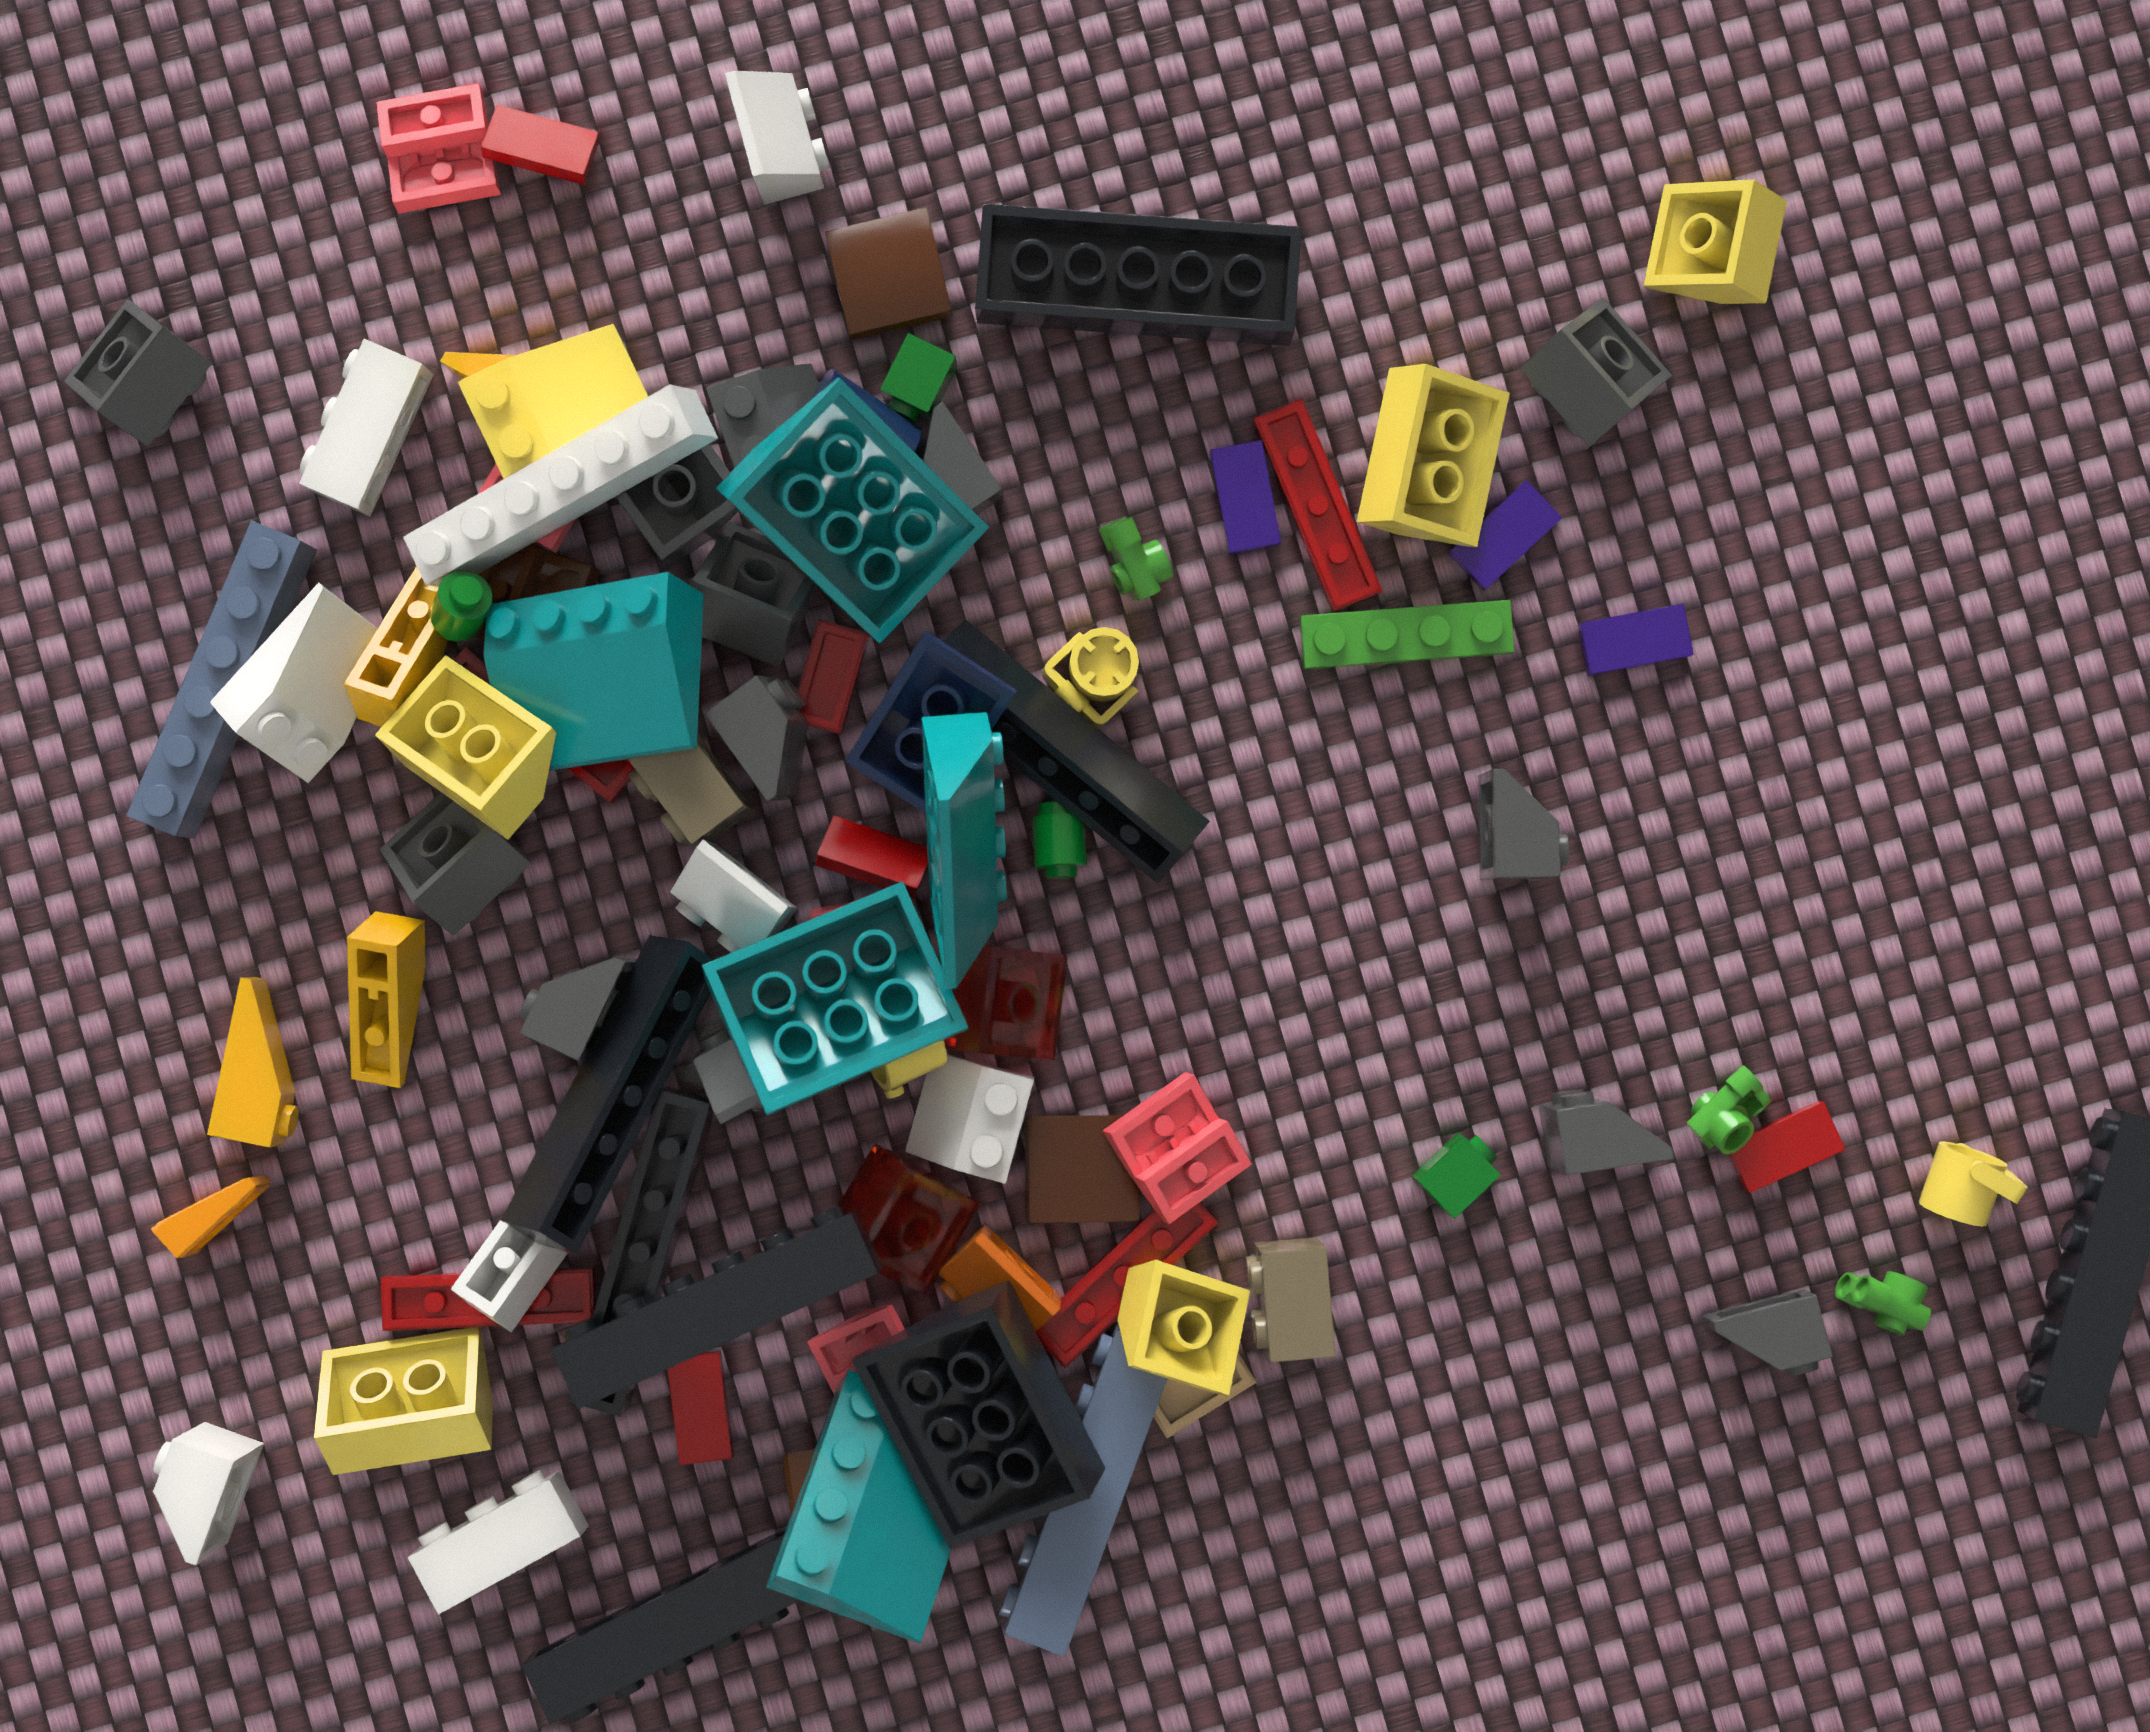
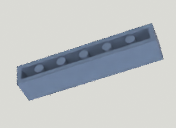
[126,520,317,839]
[999,1324,1167,1657]

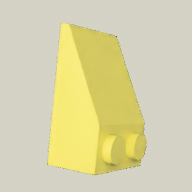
[458,324,649,479]

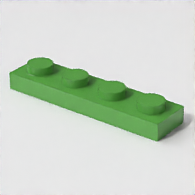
[1299,600,1515,670]

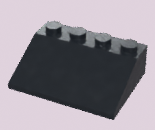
[852,1281,1106,1548]

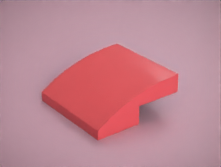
[376,83,501,214]
[1102,1072,1252,1224]

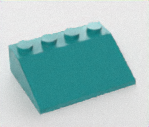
[716,377,989,644]
[484,572,704,771]
[922,712,1007,989]
[702,881,969,1116]
[766,1370,951,1644]

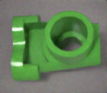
[1098,517,1173,601]
[1686,1065,1772,1154]
[1835,1271,1931,1335]

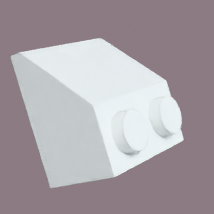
[725,71,830,205]
[670,840,798,953]
[905,1053,1035,1184]
[153,1422,264,1565]

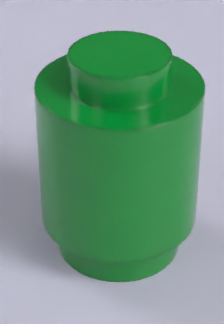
[430,570,492,642]
[1032,801,1087,879]

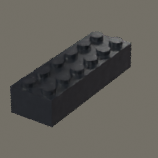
[975,204,1302,346]

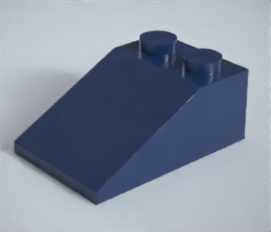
[845,631,1017,814]

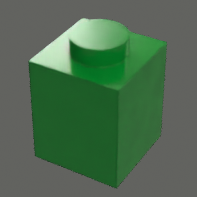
[880,333,958,423]
[1412,1133,1501,1219]

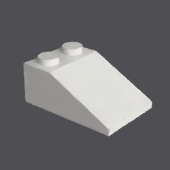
[210,583,378,783]

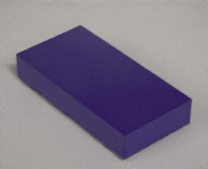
[1210,440,1281,555]
[1448,480,1562,592]
[1577,603,1694,676]

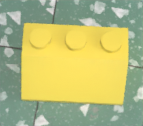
[1357,364,1510,547]
[375,655,556,840]
[314,1327,493,1475]

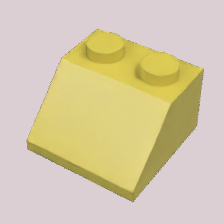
[1644,180,1787,304]
[1117,1260,1250,1396]

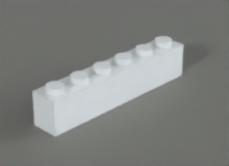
[403,384,718,586]

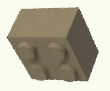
[628,733,755,846]
[1246,1237,1336,1362]

